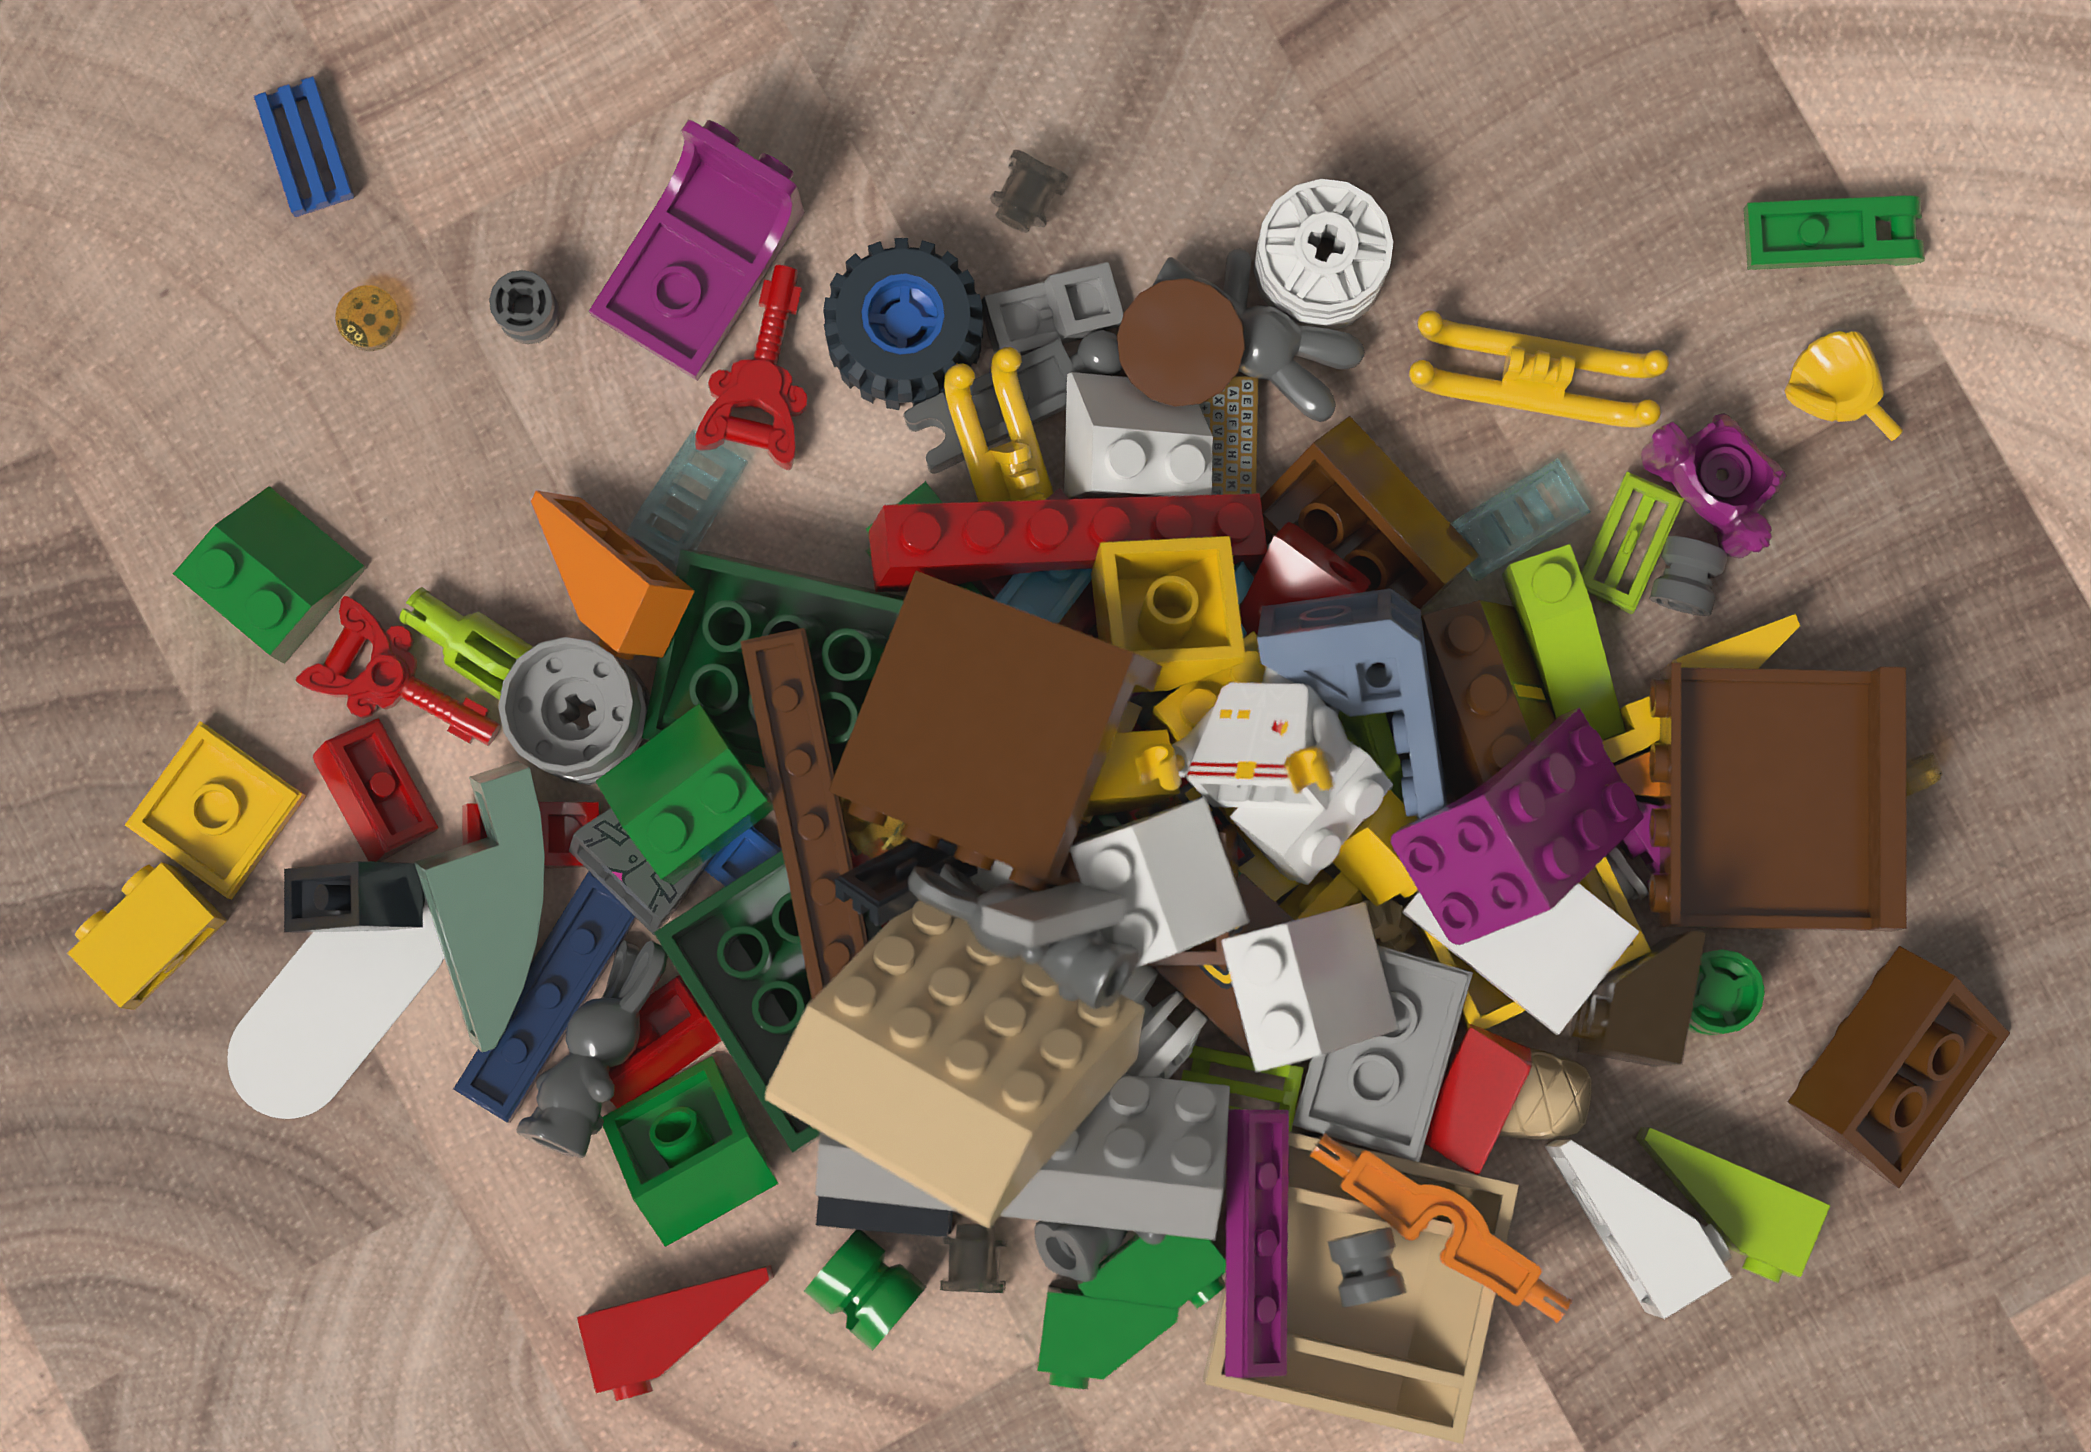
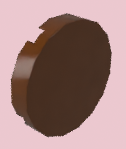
[1117,278,1246,407]

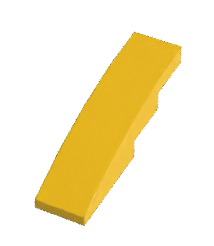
[1603,614,1800,764]

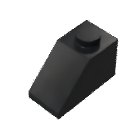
[284,861,425,933]

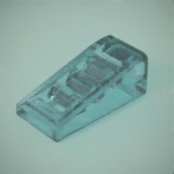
[625,429,748,566]
[1450,458,1591,581]

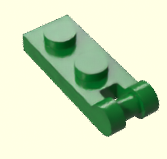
[1743,196,1925,270]

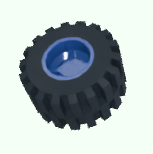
[823,238,983,410]

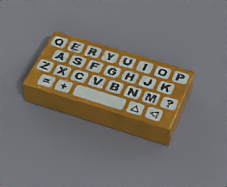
[1199,377,1258,495]

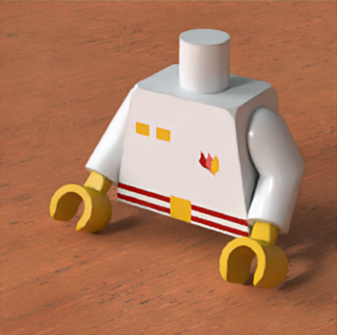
[1136,667,1351,810]

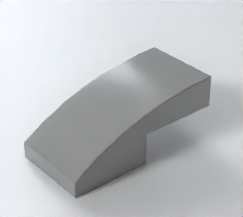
[981,262,1123,356]

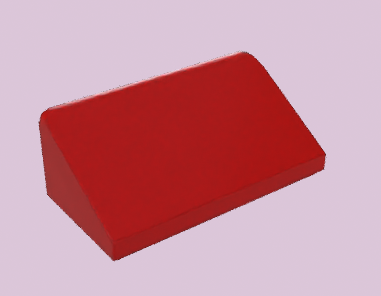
[313,718,439,862]
[609,974,722,1109]
[1425,1024,1532,1175]

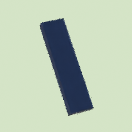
[453,871,637,1123]

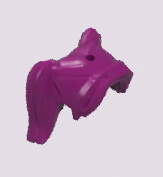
[1641,413,1787,558]

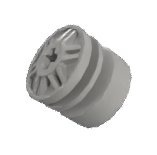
[499,637,650,785]

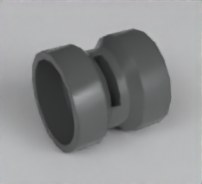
[489,270,560,345]
[1649,536,1728,616]
[1327,1227,1407,1307]

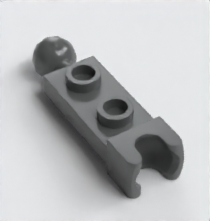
[903,330,1123,474]

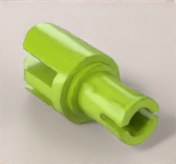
[400,587,533,700]

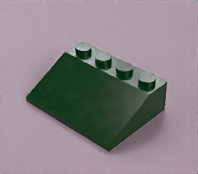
[642,549,905,773]
[653,851,883,1153]

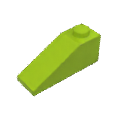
[1501,544,1626,740]
[1636,1127,1831,1283]

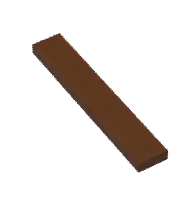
[740,628,869,1001]

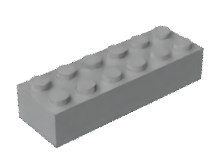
[816,1074,1230,1240]

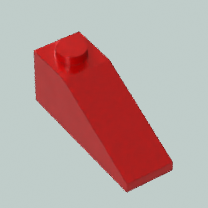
[577,1265,774,1401]

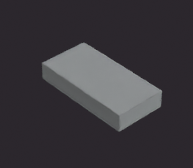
[982,882,1126,948]

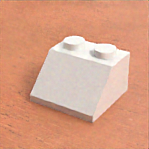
[1064,372,1213,499]
[1230,741,1393,885]
[1070,796,1250,967]

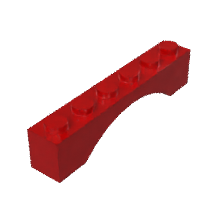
[869,493,1267,592]

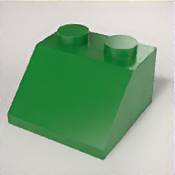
[173,486,367,664]
[596,704,774,885]
[602,1056,779,1247]
[1077,1234,1226,1309]
[1037,1286,1179,1390]

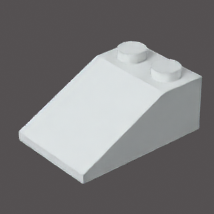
[1545,1139,1732,1319]

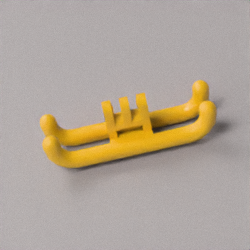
[1409,310,1669,428]
[944,347,1054,502]

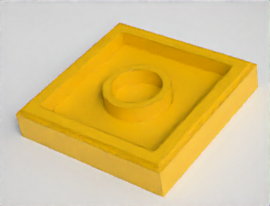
[125,721,306,899]

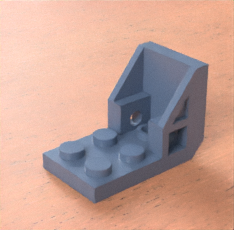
[1257,589,1447,819]

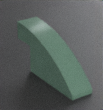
[414,761,545,1053]

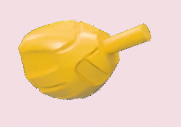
[1784,331,1903,441]

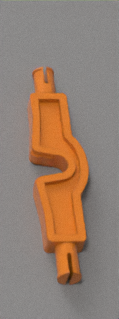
[1309,1133,1572,1323]

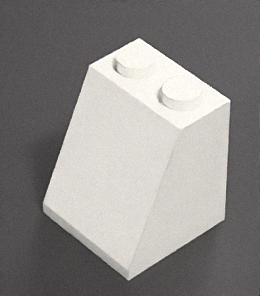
[1221,902,1399,1072]

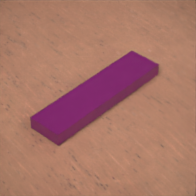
[1225,1109,1289,1378]

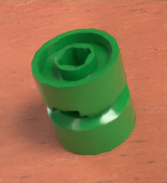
[1688,949,1765,1036]
[804,1229,927,1351]

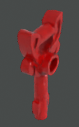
[695,265,807,470]
[296,596,501,746]

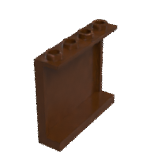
[829,571,1163,892]
[1649,662,1907,932]

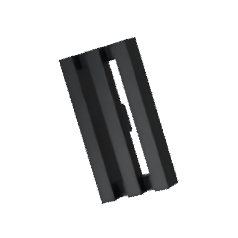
[835,838,978,926]

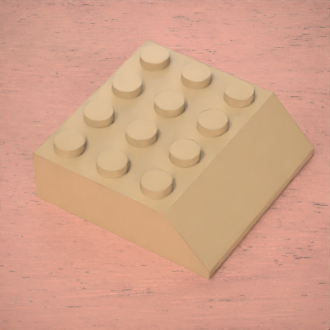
[765,900,1144,1228]
[1203,1132,1519,1444]

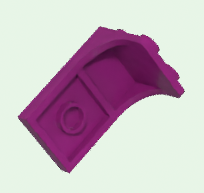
[589,119,805,381]
[1391,707,1644,945]

